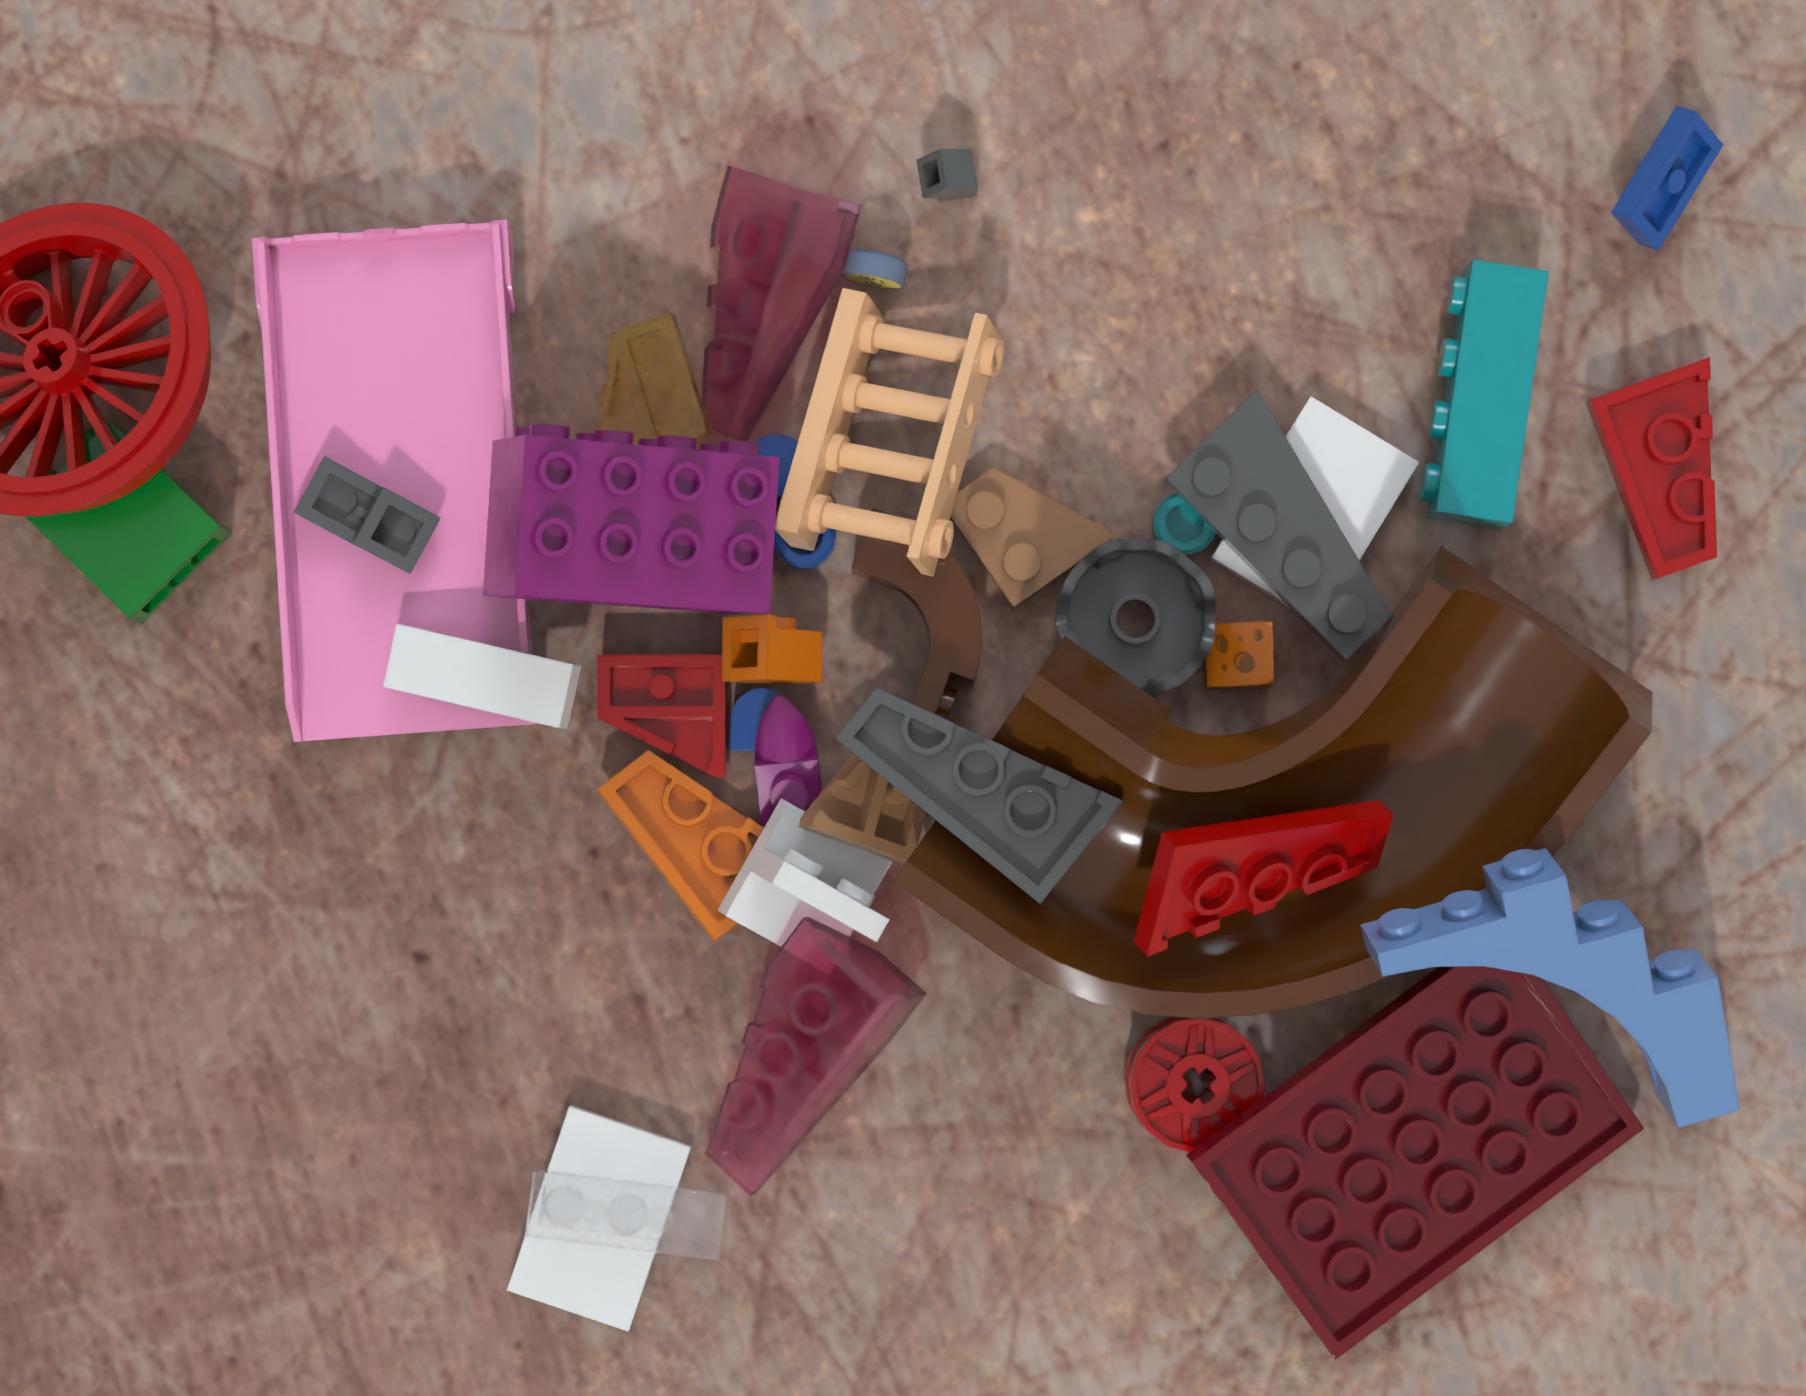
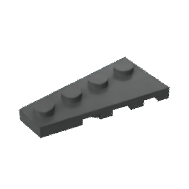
[1164,389,1392,662]
[835,688,1123,904]

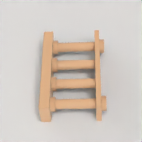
[775,288,1004,577]

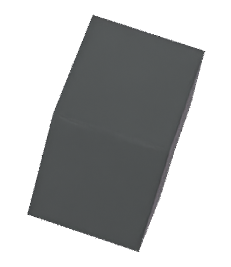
[916,149,977,202]

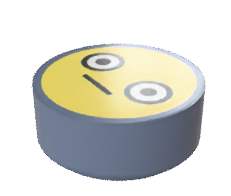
[842,249,908,289]

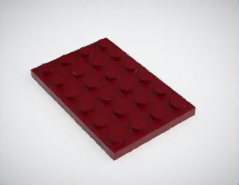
[1186,966,1645,1360]

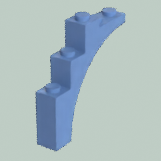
[1361,848,1740,1128]

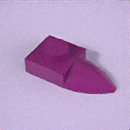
[754,694,822,825]

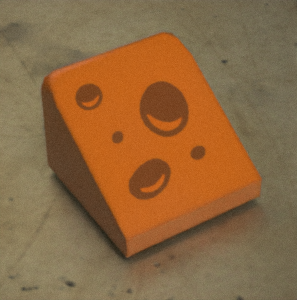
[1205,621,1274,688]

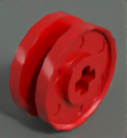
[1123,1016,1266,1152]

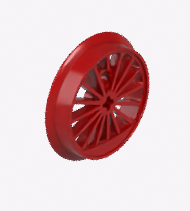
[0,203,211,516]

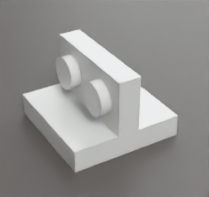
[717,798,892,973]

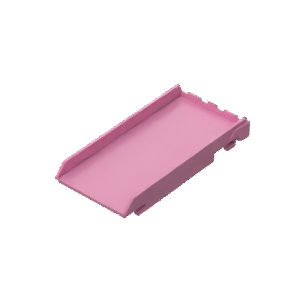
[252,219,537,742]

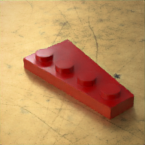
[1133,800,1394,957]

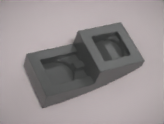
[293,456,441,574]

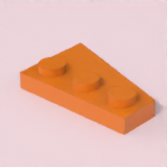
[597,750,764,943]

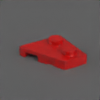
[597,654,727,778]

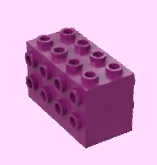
[483,424,780,614]

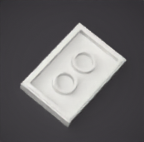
[1210,396,1419,608]
[507,1105,692,1332]

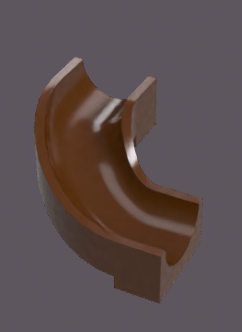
[893,546,1653,1018]

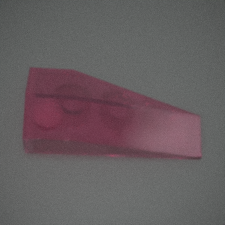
[700,165,862,442]
[705,917,927,1196]

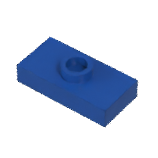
[1611,106,1724,251]

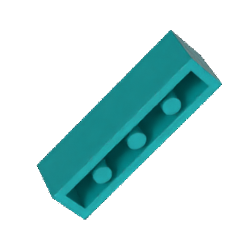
[1419,260,1549,530]

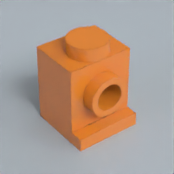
[722,614,822,685]

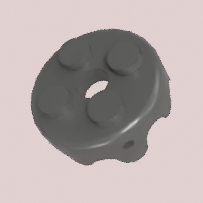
[1056,538,1216,697]

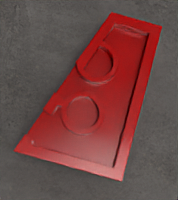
[1586,357,1717,581]

